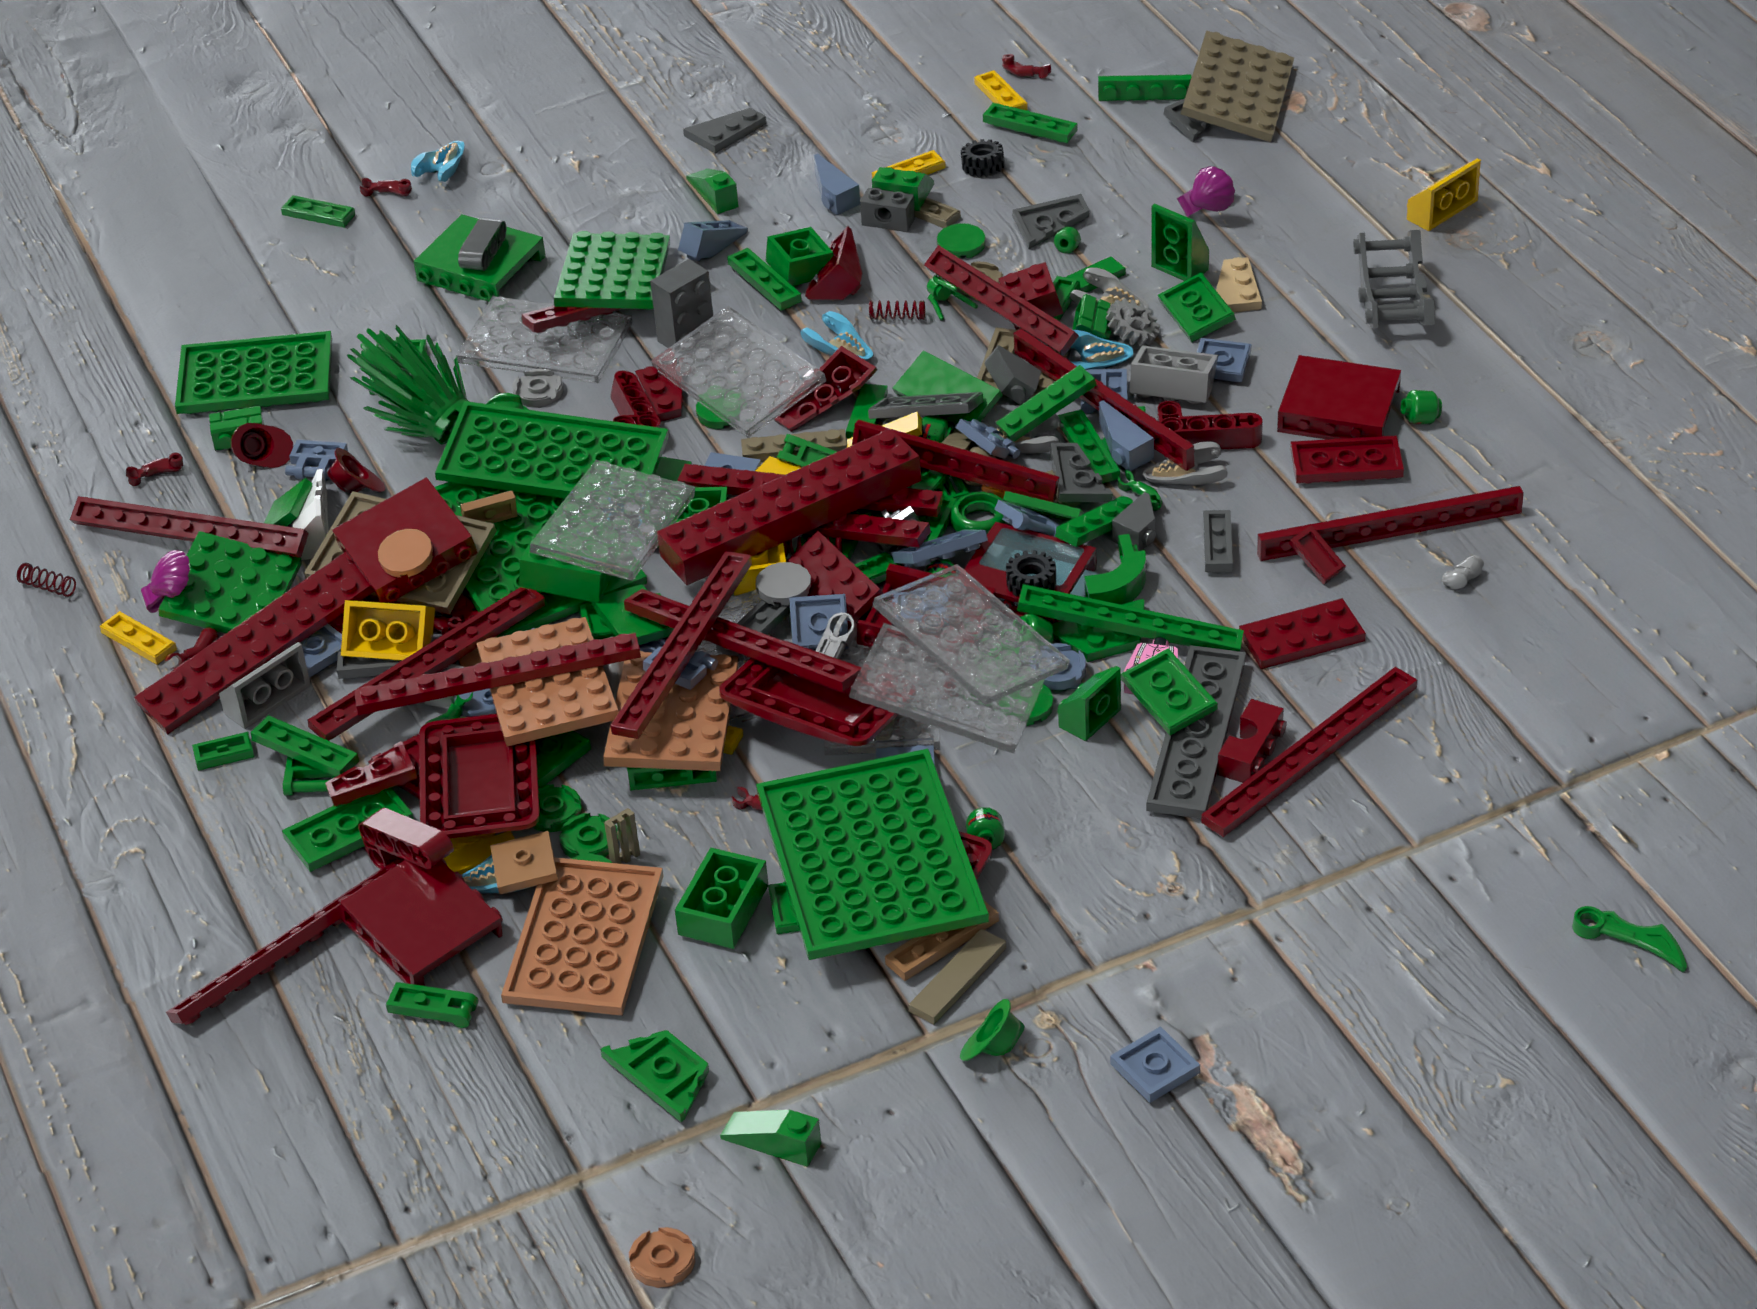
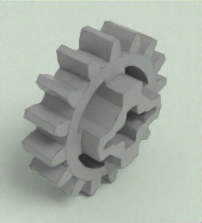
[1106,298,1160,347]

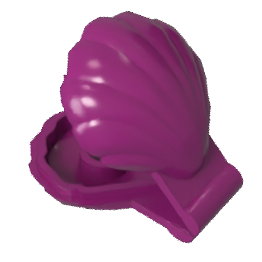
[1177,166,1235,217]
[141,550,190,613]

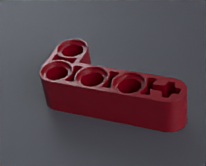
[610,370,661,428]
[1157,401,1263,450]
[358,808,454,869]

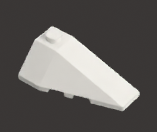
[293,469,329,560]

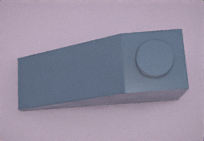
[814,153,860,215]
[678,220,748,261]
[1099,400,1154,471]

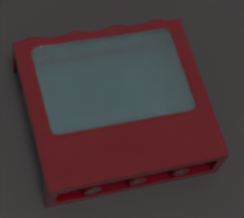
[958,522,1097,624]

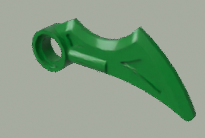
[1572,906,1687,972]

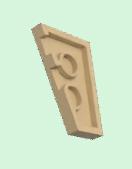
[1216,257,1262,312]

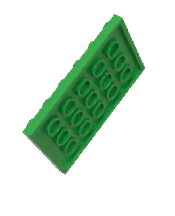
[554,231,670,309]
[175,331,333,414]

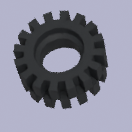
[961,139,1005,177]
[1006,550,1056,597]

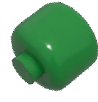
[1054,227,1081,254]

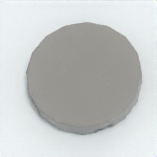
[512,369,564,407]
[756,562,811,606]

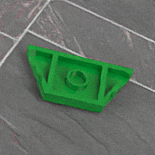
[1052,599,1145,662]
[600,1030,709,1122]

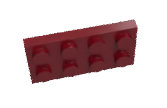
[1290,436,1404,483]
[786,531,884,629]
[1239,598,1366,669]

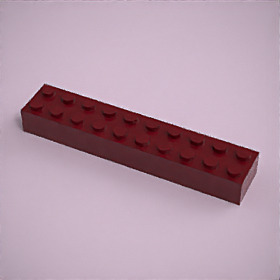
[657,429,921,586]

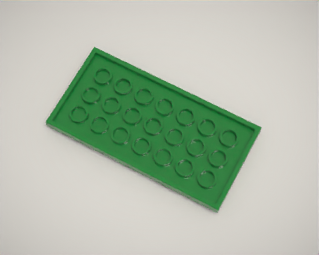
[435,401,669,509]

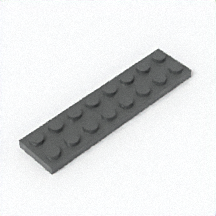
[1146,645,1246,819]

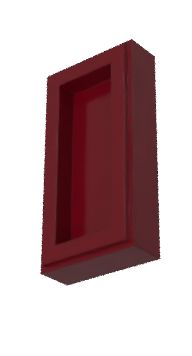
[1289,525,1346,585]

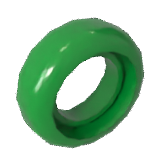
[951,492,1009,535]

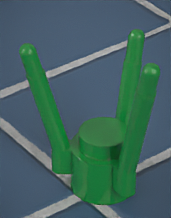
[927,275,978,321]

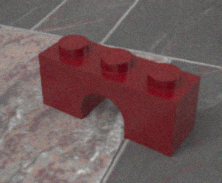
[1218,699,1287,783]

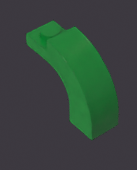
[1084,534,1146,605]

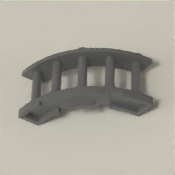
[1353,230,1435,328]

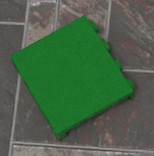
[414,214,546,305]

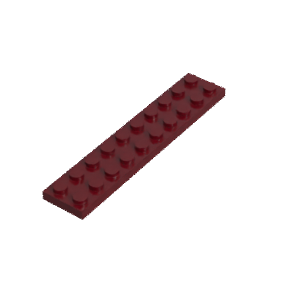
[134,552,374,735]

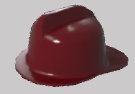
[231,423,293,468]
[327,448,385,493]

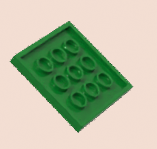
[158,531,302,634]

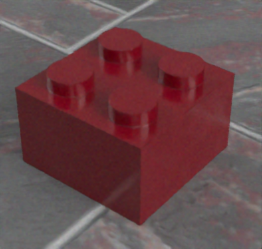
[998,262,1063,330]

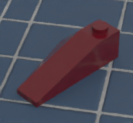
[805,226,863,300]
[772,346,877,432]

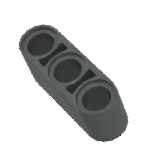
[458,218,507,271]

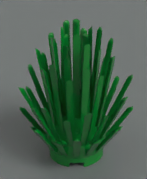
[347,325,470,445]

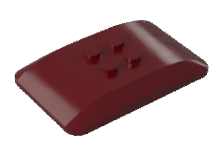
[719,640,916,746]
[419,714,540,839]

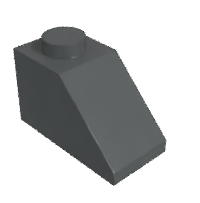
[984,345,1042,405]
[1112,492,1156,551]

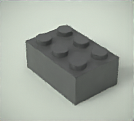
[650,259,715,354]

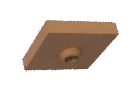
[490,831,558,894]

